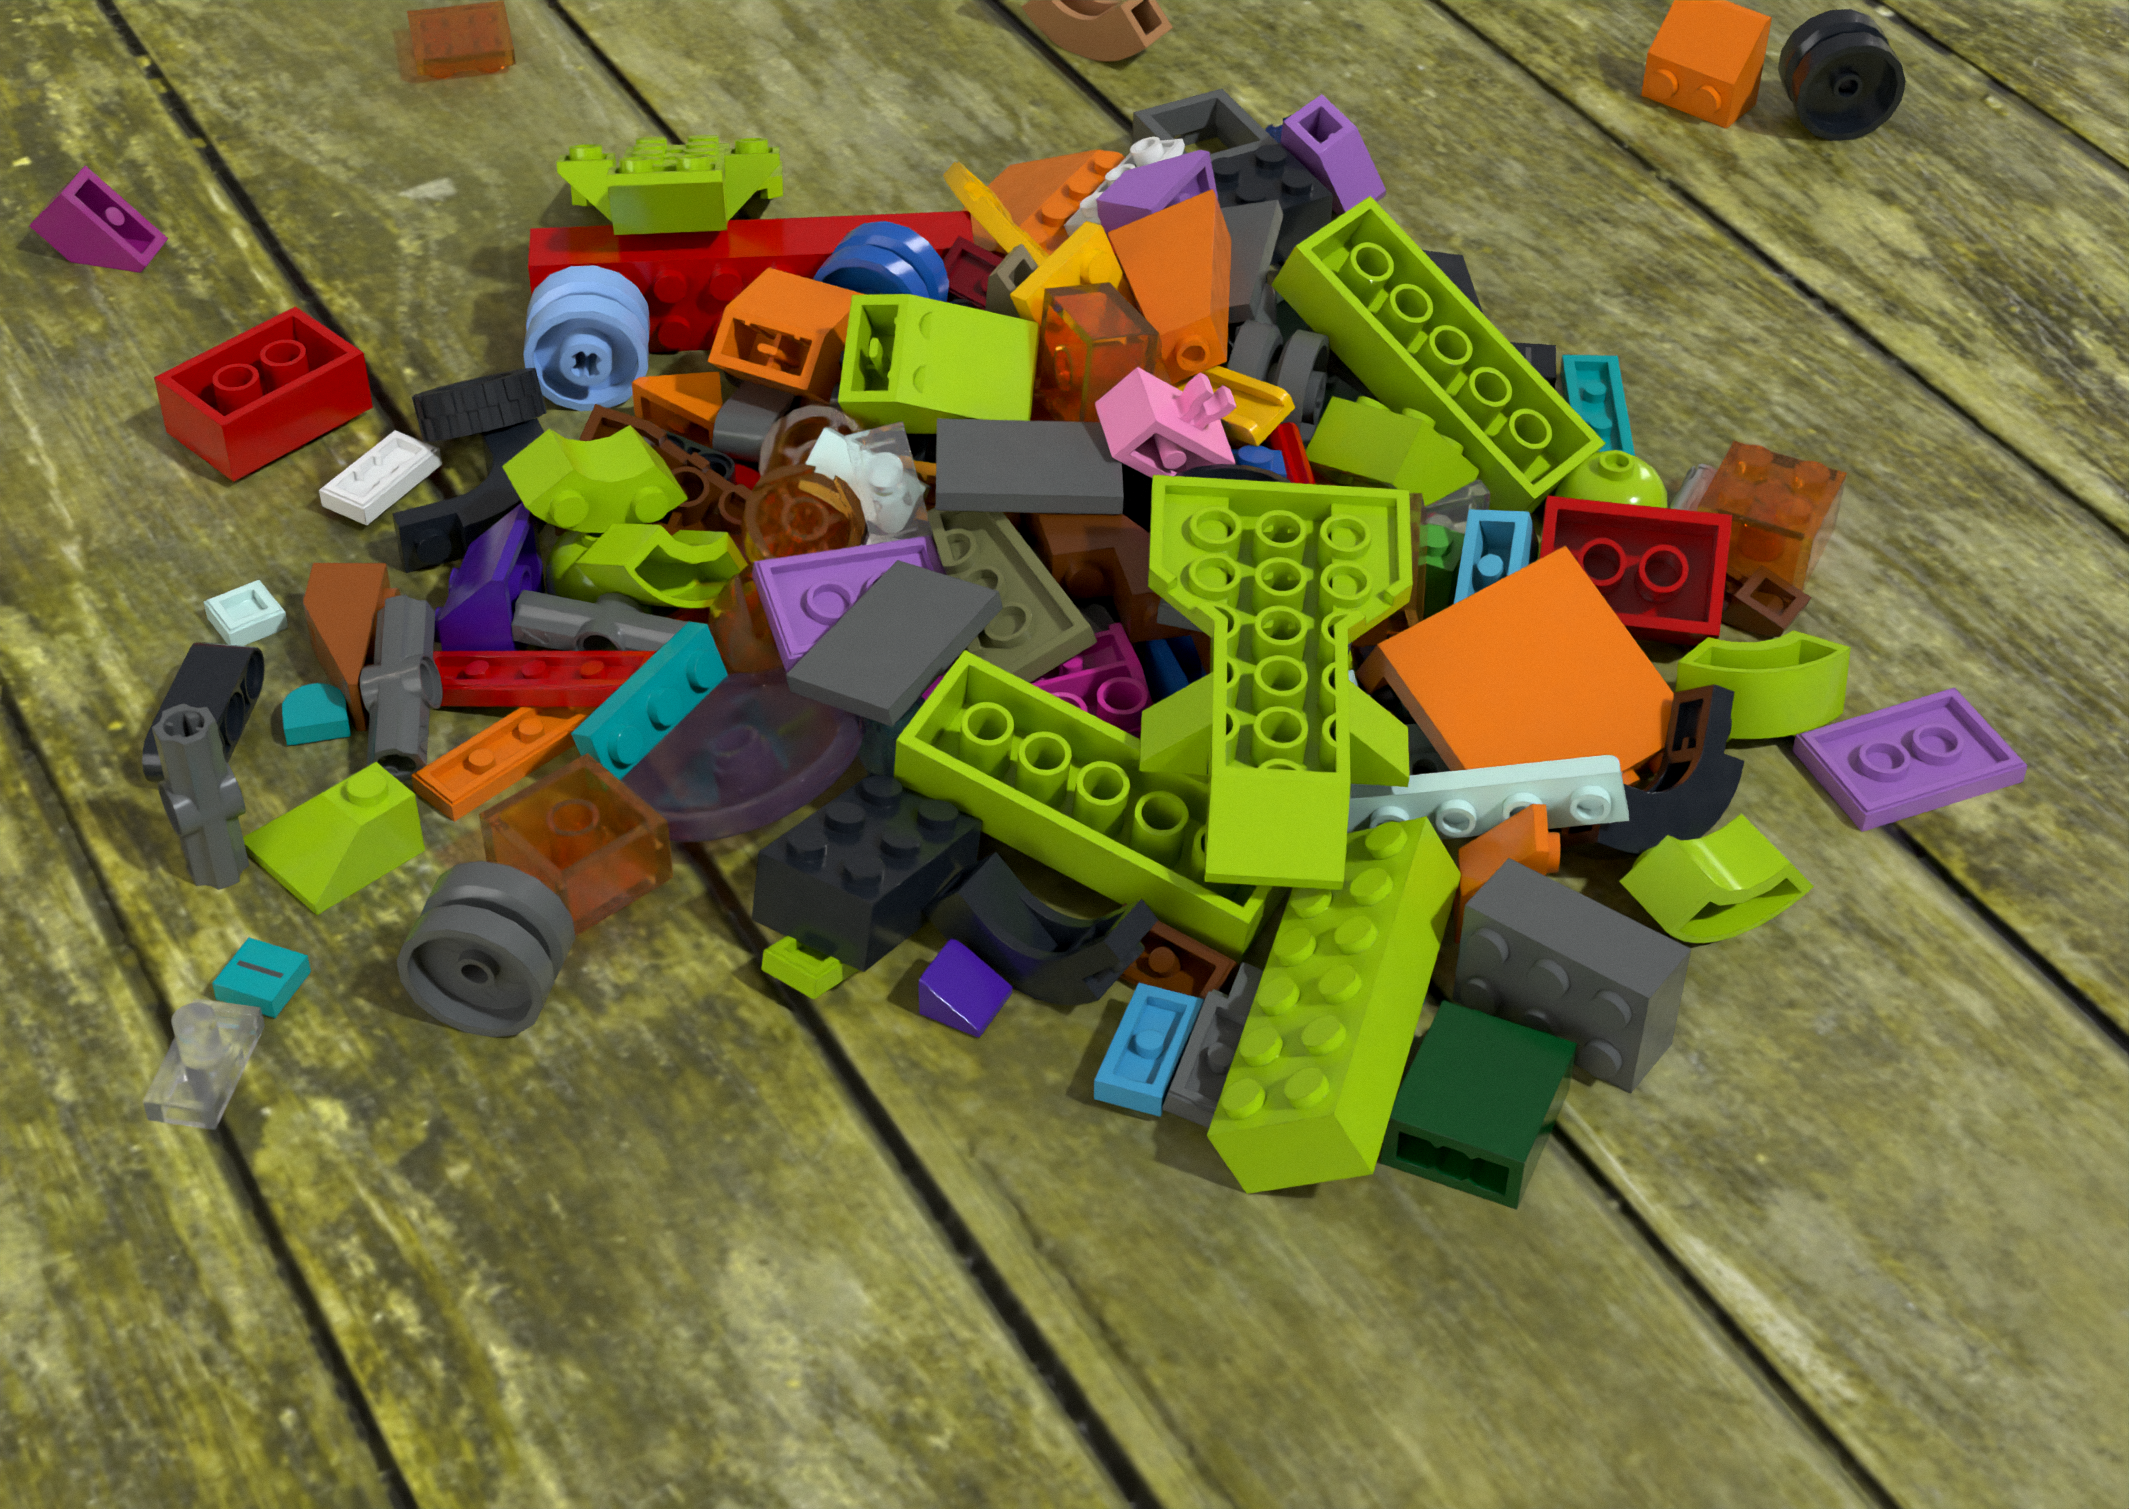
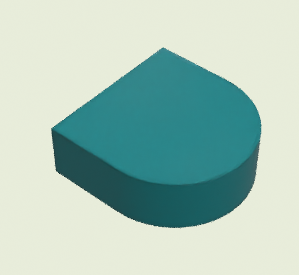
[282,683,351,746]

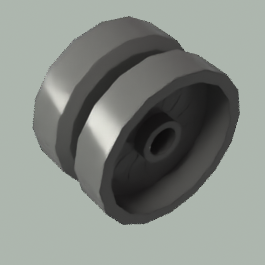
[1226,319,1330,451]
[397,861,575,1037]

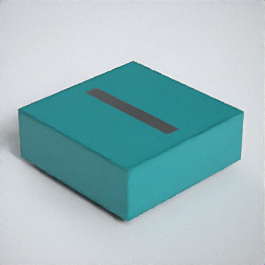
[212,937,311,1018]

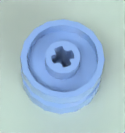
[523,265,650,411]

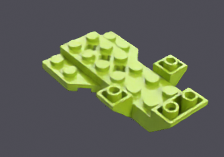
[556,135,783,235]
[1139,475,1413,890]

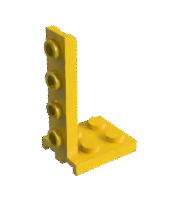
[1010,221,1295,447]

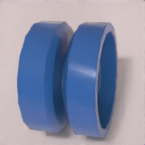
[812,221,949,302]

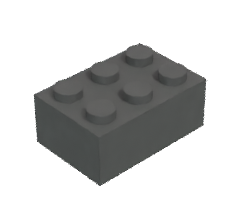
[1452,858,1691,1094]

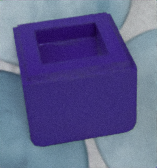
[918,938,1012,1038]

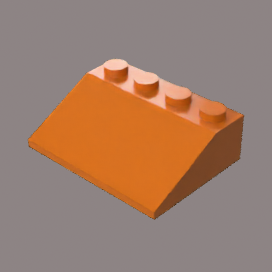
[961,149,1126,259]

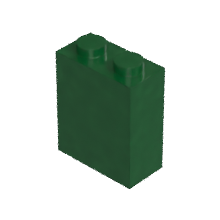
[1381,1000,1577,1210]

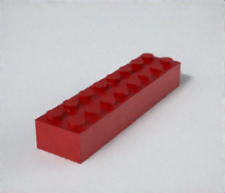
[528,211,974,353]

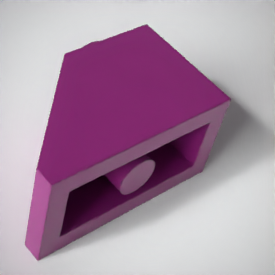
[29,165,168,273]

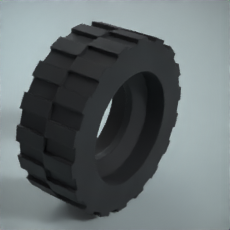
[411,368,547,442]

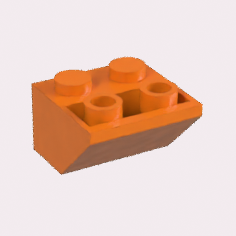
[707,267,866,405]

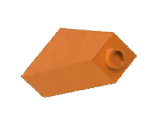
[1107,189,1232,384]

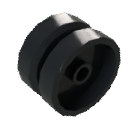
[1778,9,1906,141]

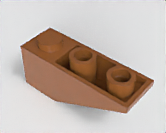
[303,563,401,731]

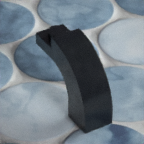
[392,418,547,573]
[1560,684,1745,860]
[922,852,1159,1005]

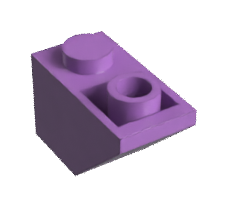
[1280,94,1386,216]

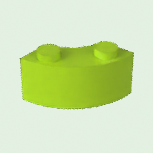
[502,425,688,533]
[576,523,754,608]
[1675,630,1851,743]
[1619,813,1814,943]

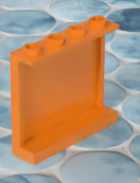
[1355,546,1674,787]

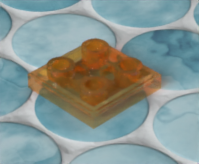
[407,0,516,78]

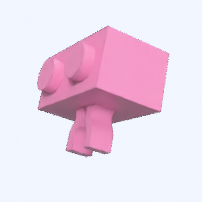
[1094,367,1237,478]

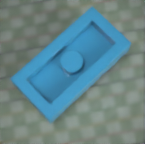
[1094,983,1204,1117]

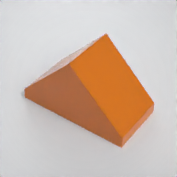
[631,371,723,449]

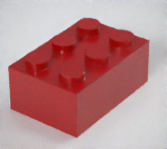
[154,306,373,482]
[1539,496,1733,646]

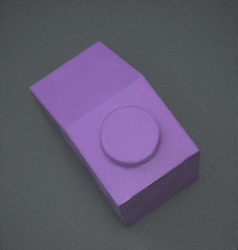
[1096,150,1218,240]

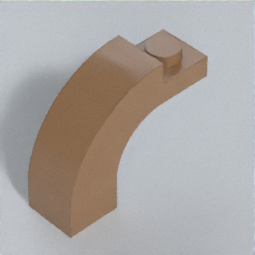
[1021,0,1173,62]

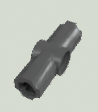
[511,589,688,651]
[360,595,443,781]
[152,703,249,890]

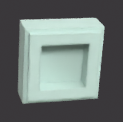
[204,580,288,646]

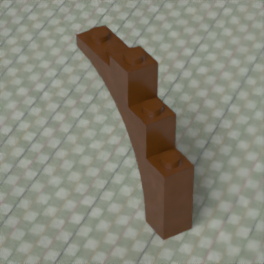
[1020,512,1389,675]

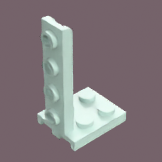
[1347,670,1629,839]

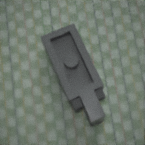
[1162,962,1264,1128]

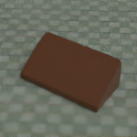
[1120,903,1240,1001]

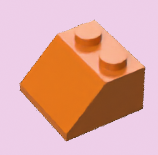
[1641,0,1772,129]

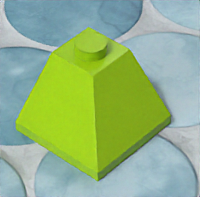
[243,762,425,915]

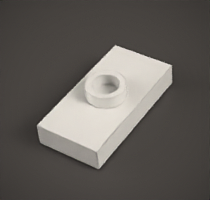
[319,430,442,525]

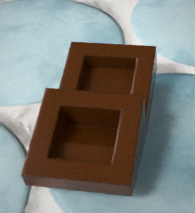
[1721,564,1812,637]

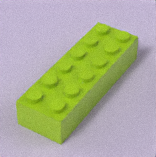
[1271,196,1606,514]
[894,650,1289,965]
[1207,816,1461,1194]

